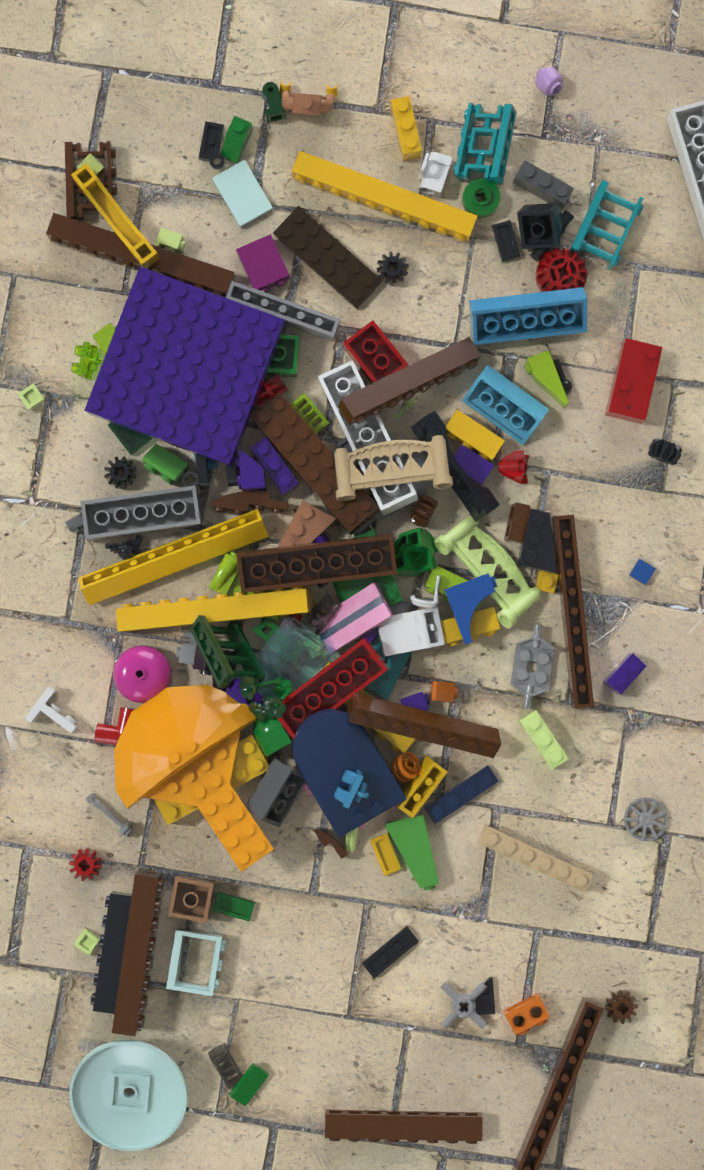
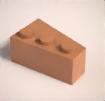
[278,501,336,547]

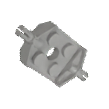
[510,624,555,709]

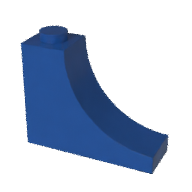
[445,573,498,644]

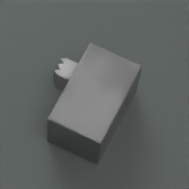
[65,514,83,533]

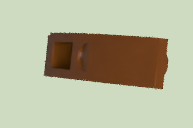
[210,491,289,515]

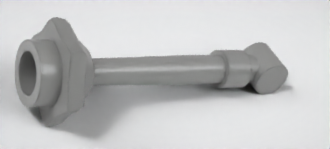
[86,793,134,837]

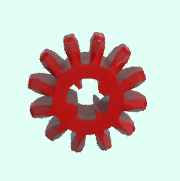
[69,848,102,882]

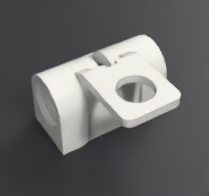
[418,152,453,198]

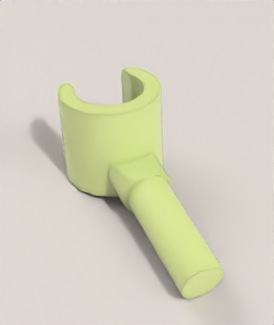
[395,398,415,420]

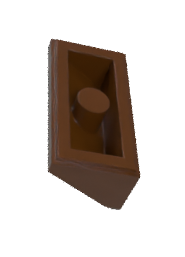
[504,502,530,543]

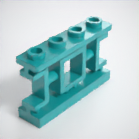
[453,103,517,184]

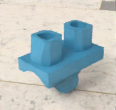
[334,770,369,809]

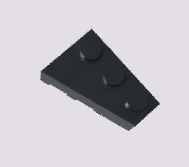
[517,509,556,574]

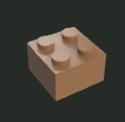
[168,875,215,923]

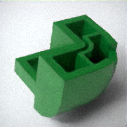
[394,527,438,577]
[253,712,292,757]

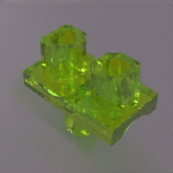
[71,342,103,380]

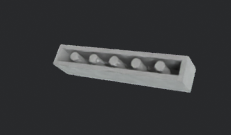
[226,281,340,342]

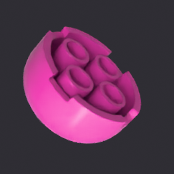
[113,645,172,703]

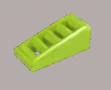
[290,393,329,434]

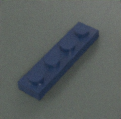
[424,765,499,824]

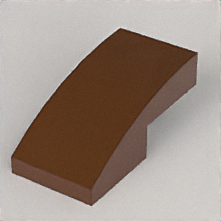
[314,827,348,859]

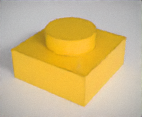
[535,571,558,594]

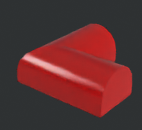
[94,707,135,746]

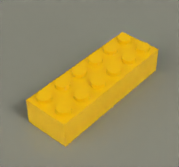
[154,734,269,825]

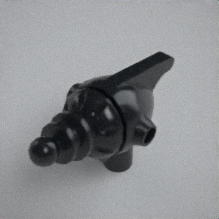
[105,535,144,560]

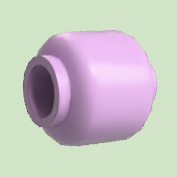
[535,67,563,96]

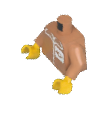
[279,81,338,117]

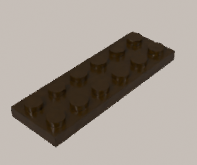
[273,206,382,310]

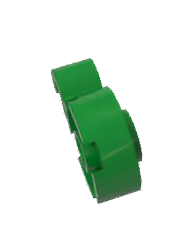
[462,164,500,219]

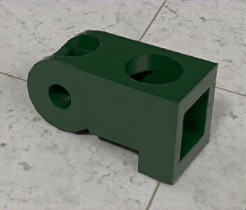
[262,82,286,123]

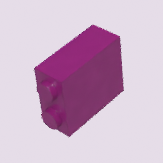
[236,234,290,293]

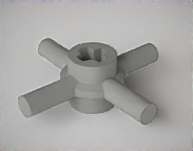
[440,982,487,1029]

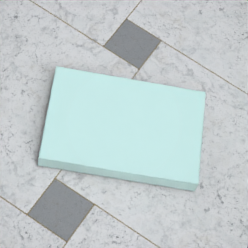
[212,160,273,228]

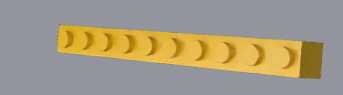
[292,151,477,242]
[78,509,269,606]
[116,586,311,632]

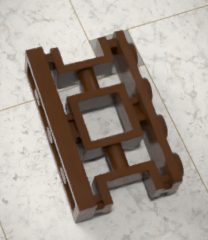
[65,141,117,220]

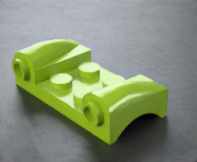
[208,552,292,622]

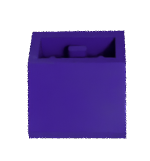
[235,450,267,491]

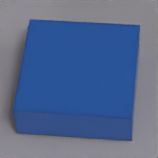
[629,559,655,585]

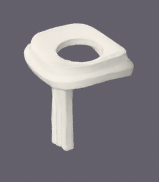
[410,575,441,608]

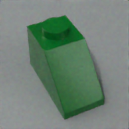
[221,115,253,164]

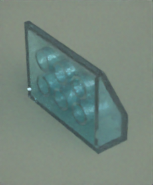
[240,615,335,697]

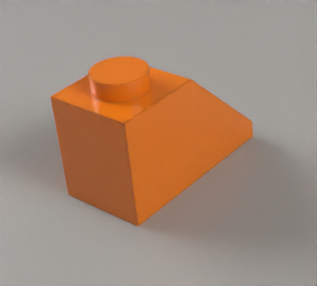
[429,681,458,703]

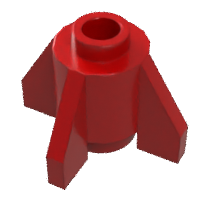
[498,450,529,484]

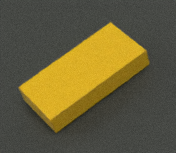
[370,833,402,876]

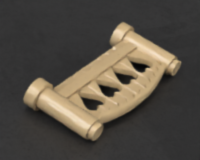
[334,435,453,501]

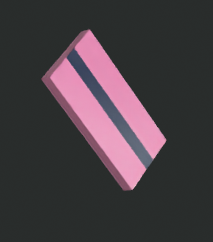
[313,582,393,655]

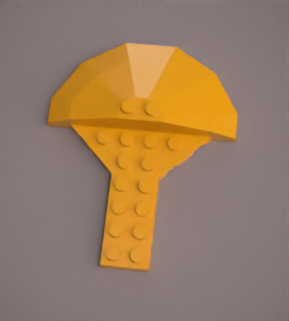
[114,685,275,872]

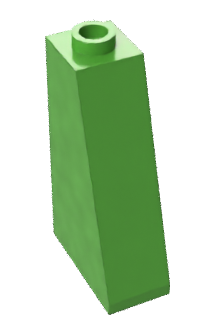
[385,814,439,890]

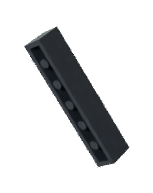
[90,891,132,1014]

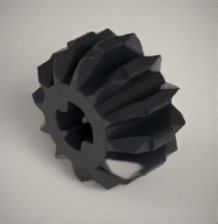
[377,252,409,285]
[648,438,682,465]
[104,456,137,489]

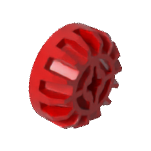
[535,248,588,292]

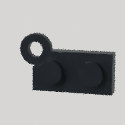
[198,121,225,169]

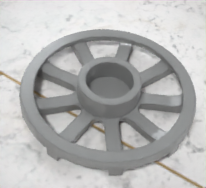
[624,798,668,841]

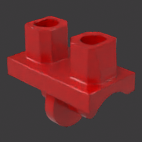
[256,374,289,409]

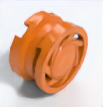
[391,752,421,782]

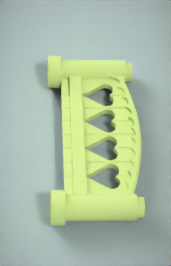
[434,515,541,628]

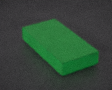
[212,891,255,922]
[229,1063,269,1106]

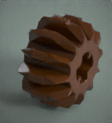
[410,494,438,528]
[604,990,638,1024]

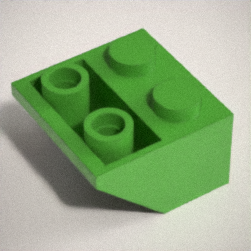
[142,444,190,486]

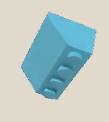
[462,365,549,445]

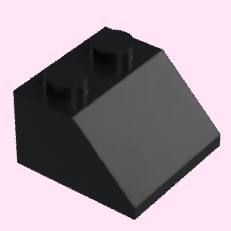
[517,203,563,249]

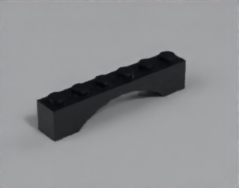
[410,411,500,522]

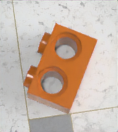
[503,993,550,1035]

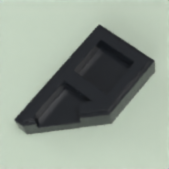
[474,977,495,1015]

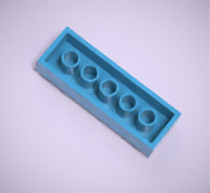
[469,287,587,345]

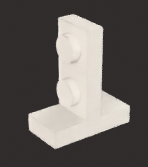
[25,687,79,733]

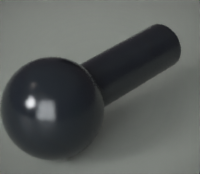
[553,359,573,394]

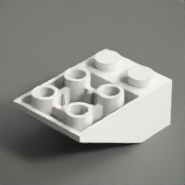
[378,607,445,656]

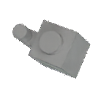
[176,630,198,665]

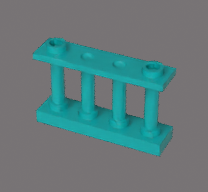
[570,180,644,270]

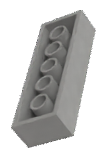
[80,486,202,541]

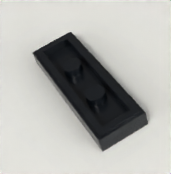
[362,925,419,978]

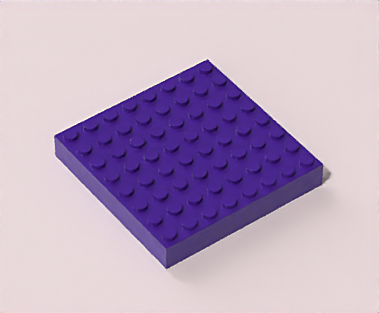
[84,267,286,467]

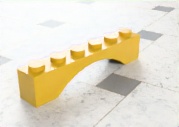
[71,163,160,269]

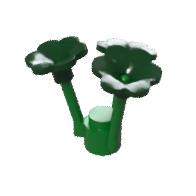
[239,675,293,723]

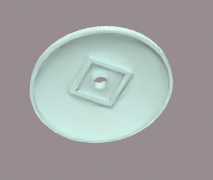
[69,1040,188,1151]

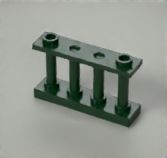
[190,615,266,688]

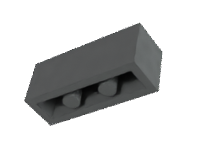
[513,160,574,211]

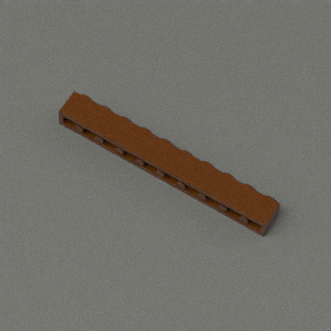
[46,212,235,297]
[552,514,594,709]
[512,997,604,1170]

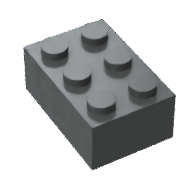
[246,759,306,827]

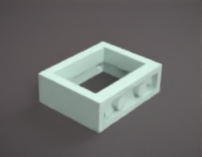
[166,928,226,996]

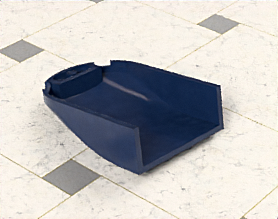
[292,709,407,838]

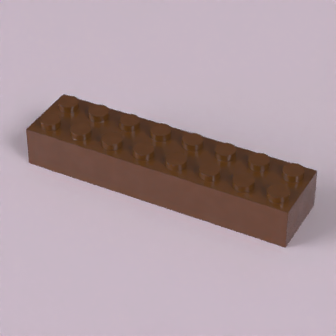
[251,393,380,536]
[236,533,397,593]
[112,870,165,1036]

